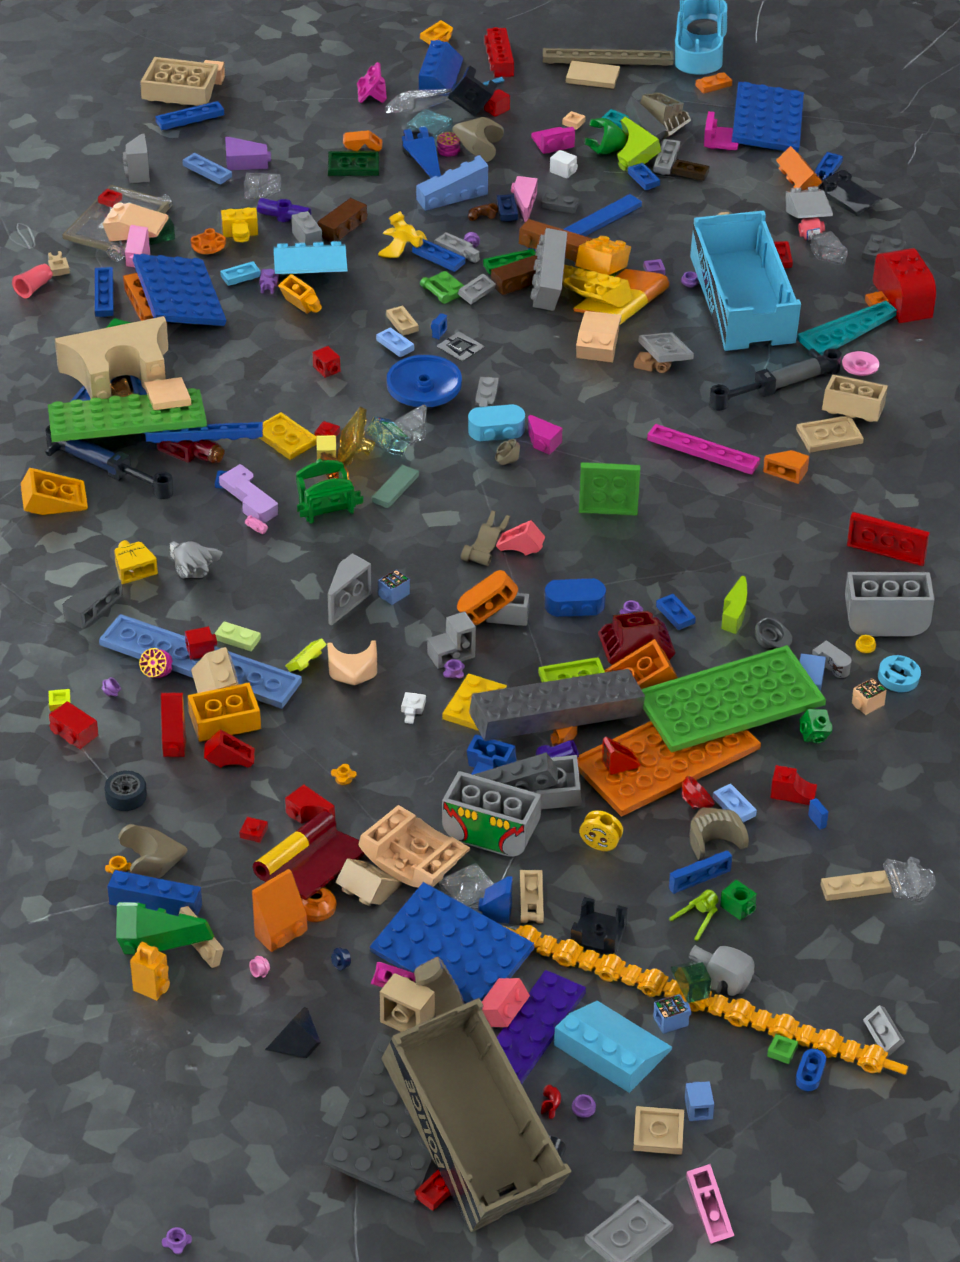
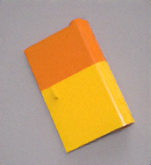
[573,269,669,325]

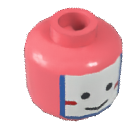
[798,217,825,241]

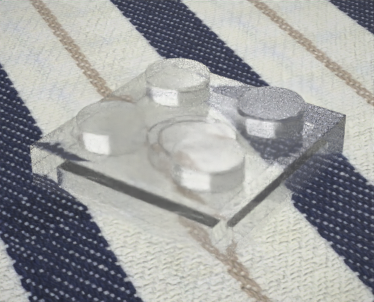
[438,863,494,909]

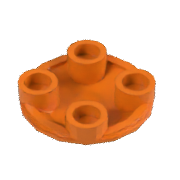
[191,228,226,254]

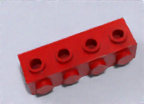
[484,27,514,78]

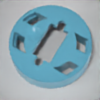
[878,655,921,692]

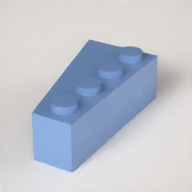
[416,155,488,211]

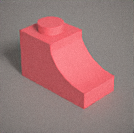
[496,520,545,556]

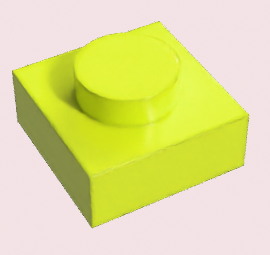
[48,689,71,711]

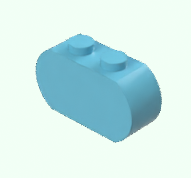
[468,404,525,441]

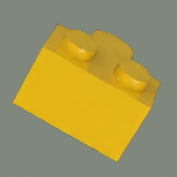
[221,207,258,242]

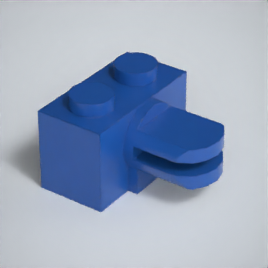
[467,734,517,775]

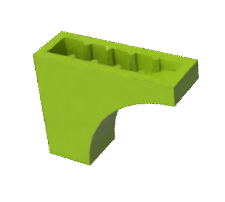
[617,116,661,172]

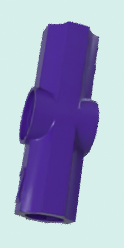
[257,198,312,222]

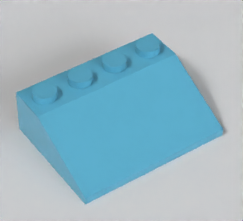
[274,241,347,274]
[554,1001,672,1093]

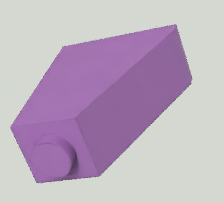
[225,137,271,170]

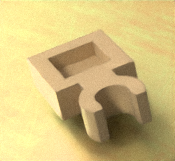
[48,251,70,276]

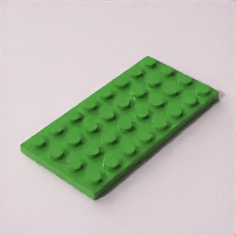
[48,388,207,442]
[641,645,826,753]

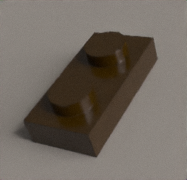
[671,159,710,181]

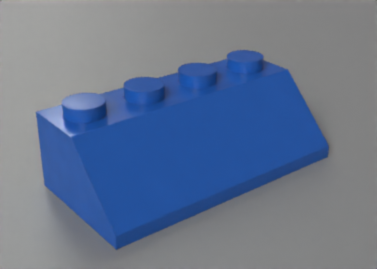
[419,40,463,95]

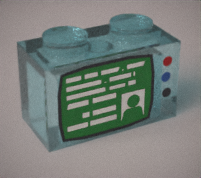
[366,416,411,455]

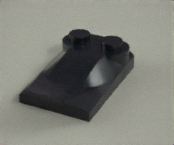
[819,170,882,216]

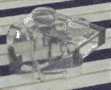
[883,857,936,901]

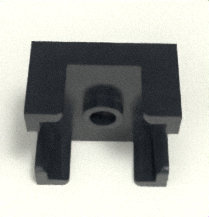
[448,66,497,117]
[571,897,628,955]

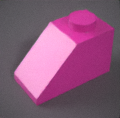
[528,415,563,455]

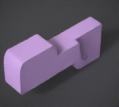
[219,464,278,523]

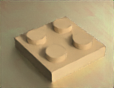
[633,1106,684,1155]

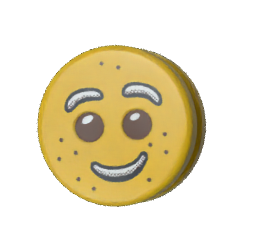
[579,810,623,851]

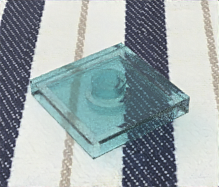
[406,108,453,139]

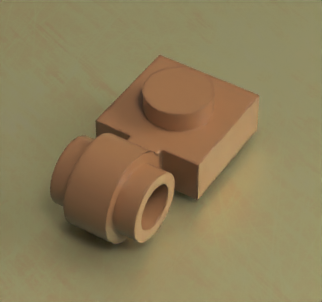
[634,351,672,373]

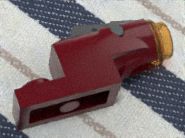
[157,439,225,463]

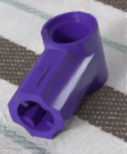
[536,740,579,758]

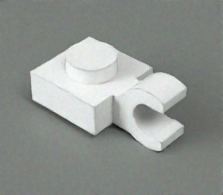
[401,692,426,724]

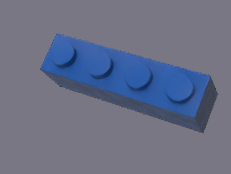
[107,870,202,916]

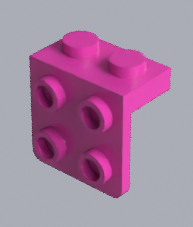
[531,126,575,154]

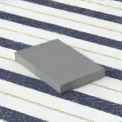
[638,332,694,363]
[585,1195,673,1262]

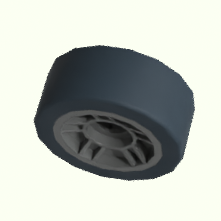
[104,770,147,811]

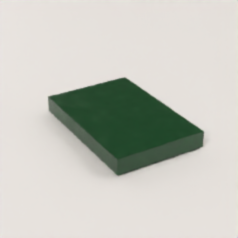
[328,151,379,176]

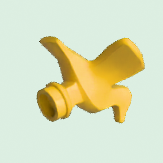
[378,211,427,258]

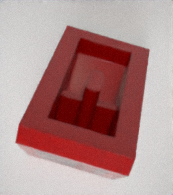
[602,737,641,775]

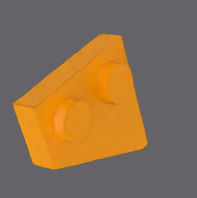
[420,20,453,45]

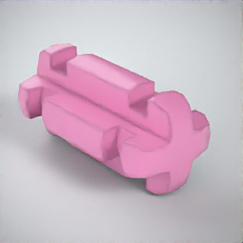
[245,515,268,534]

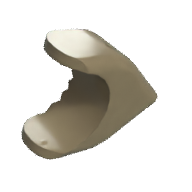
[452,117,504,162]
[689,807,749,860]
[118,824,187,879]
[414,956,464,1017]

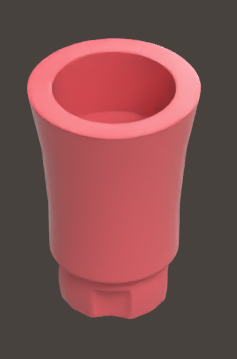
[12,264,53,298]

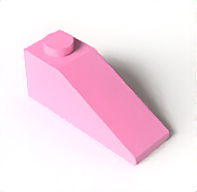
[511,176,538,222]
[686,1164,734,1244]

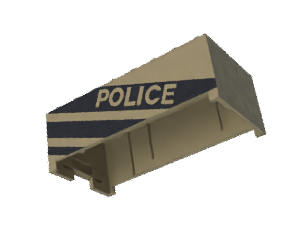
[381,998,572,1232]

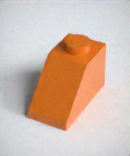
[763,450,809,484]

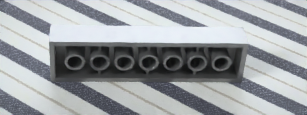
[469,669,645,741]

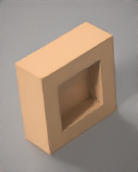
[562,111,586,130]

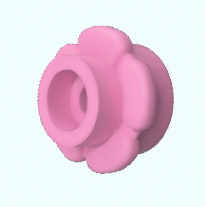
[249,956,270,978]

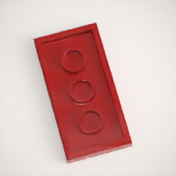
[847,512,930,566]

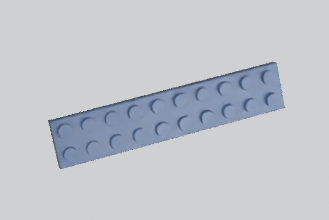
[99,614,302,709]

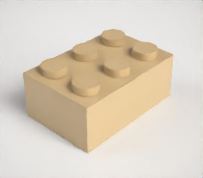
[822,375,888,422]

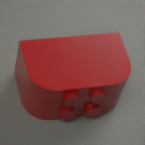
[873,248,936,323]

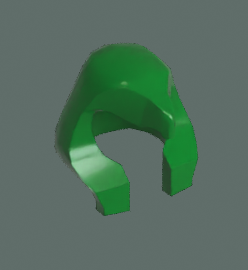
[584,118,627,155]

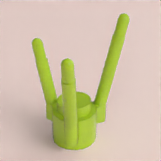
[669,889,719,941]

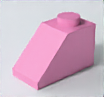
[125,225,150,268]

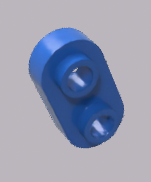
[796,1049,826,1091]

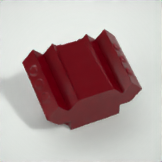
[598,611,676,665]

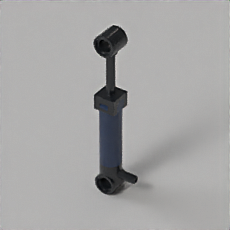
[45,425,173,499]

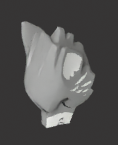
[170,541,223,579]

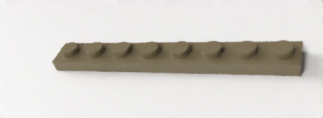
[543,48,674,66]

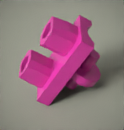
[371,962,416,988]

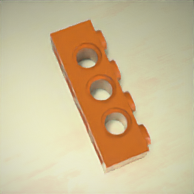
[123,273,167,324]

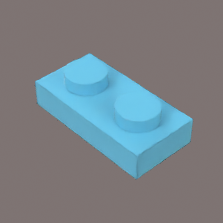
[221,261,261,286]

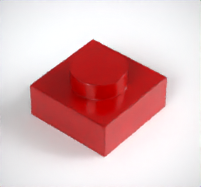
[98,189,122,208]
[315,421,340,437]
[239,817,268,843]

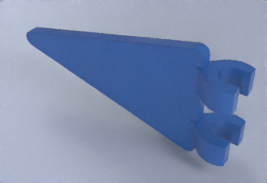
[402,126,441,178]

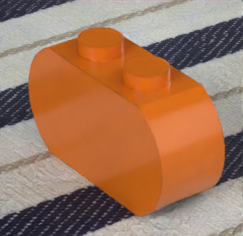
[457,570,518,625]

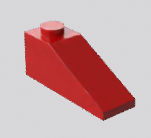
[161,693,186,757]

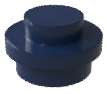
[331,947,351,971]

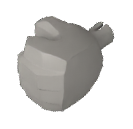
[689,945,755,996]

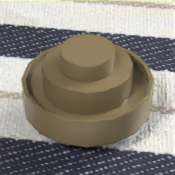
[495,439,520,465]

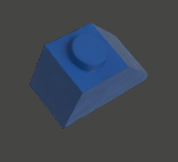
[478,876,513,924]

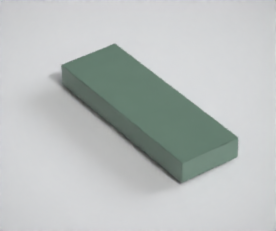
[372,465,419,508]

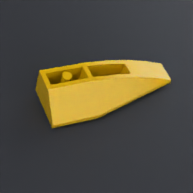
[562,265,633,308]

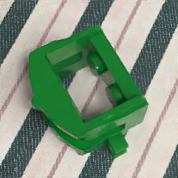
[296,459,364,524]

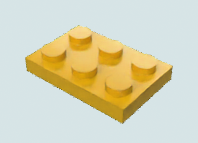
[442,673,507,731]

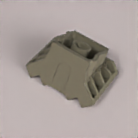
[626,92,691,140]

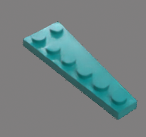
[797,301,897,355]

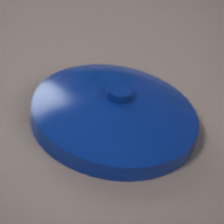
[387,355,462,407]

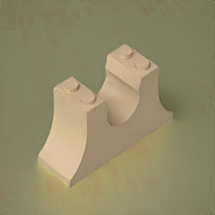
[55,316,168,399]

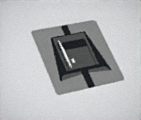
[437,332,484,361]

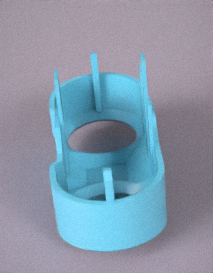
[675,0,727,75]

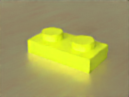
[285,638,327,672]

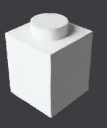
[550,150,578,179]

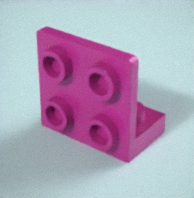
[704,111,739,150]

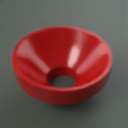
[682,775,715,810]

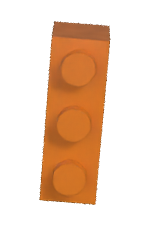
[776,146,823,190]

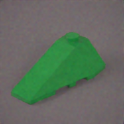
[116,902,214,955]

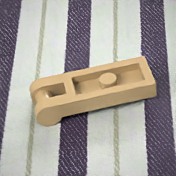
[520,870,544,924]

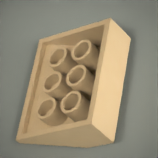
[141,57,218,106]

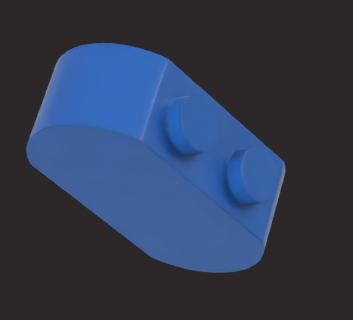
[544,578,606,617]

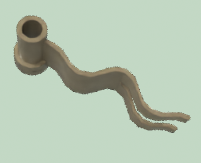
[461,510,511,566]

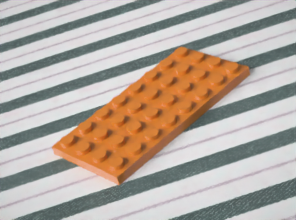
[577,721,761,817]

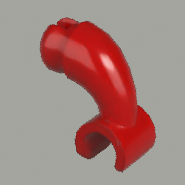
[541,1084,561,1119]

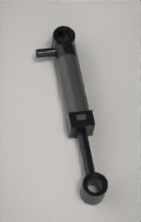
[709,348,842,411]

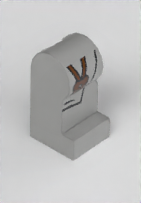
[812,640,851,678]

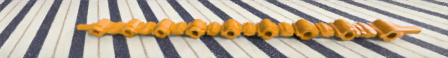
[504,925,908,1075]

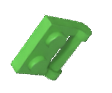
[420,271,464,304]

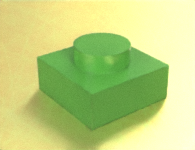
[767,1034,798,1064]

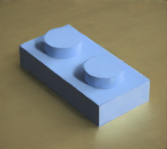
[376,327,414,357]
[713,783,757,822]

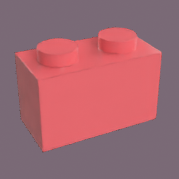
[482,978,530,1027]

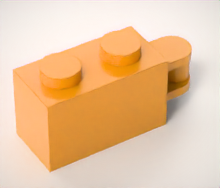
[278,274,322,314]
[130,942,170,1001]

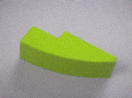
[721,576,747,634]

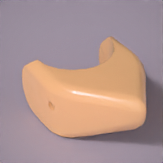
[327,640,377,686]

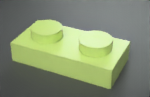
[215,621,261,652]

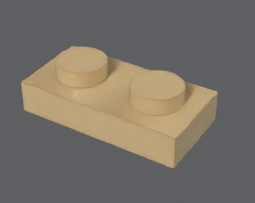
[386,305,419,336]

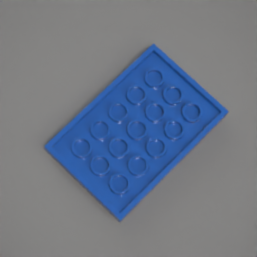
[731,82,804,152]
[133,254,226,326]
[369,882,535,1004]

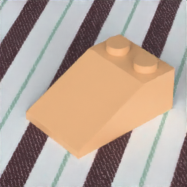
[102,203,169,242]
[576,311,621,362]

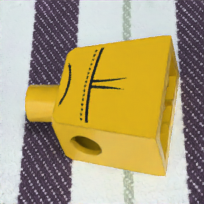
[114,540,158,584]

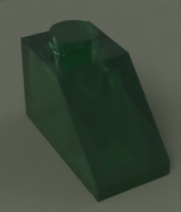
[671,961,711,1003]

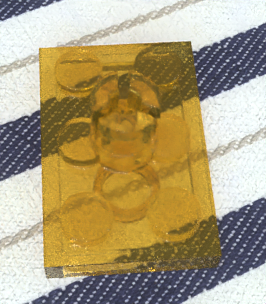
[337,407,375,468]

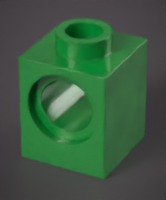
[720,880,757,921]

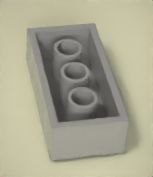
[531,228,567,311]

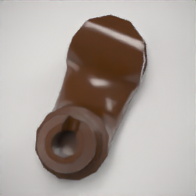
[468,203,498,221]

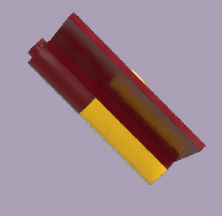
[253,811,365,900]

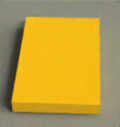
[259,412,317,460]

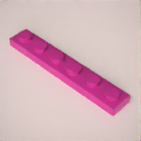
[647,424,760,475]

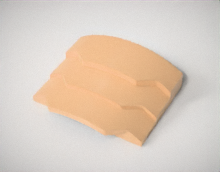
[359,805,470,888]

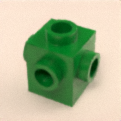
[799,709,832,744]

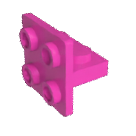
[357,62,387,103]

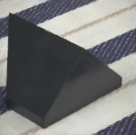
[265,1007,321,1058]

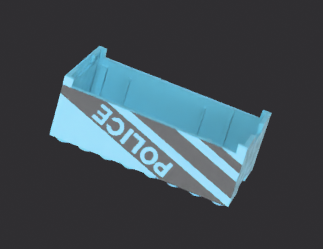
[690,211,801,351]

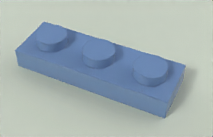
[183,153,232,185]

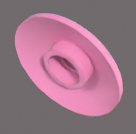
[842,351,879,376]

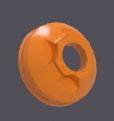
[301,887,337,922]

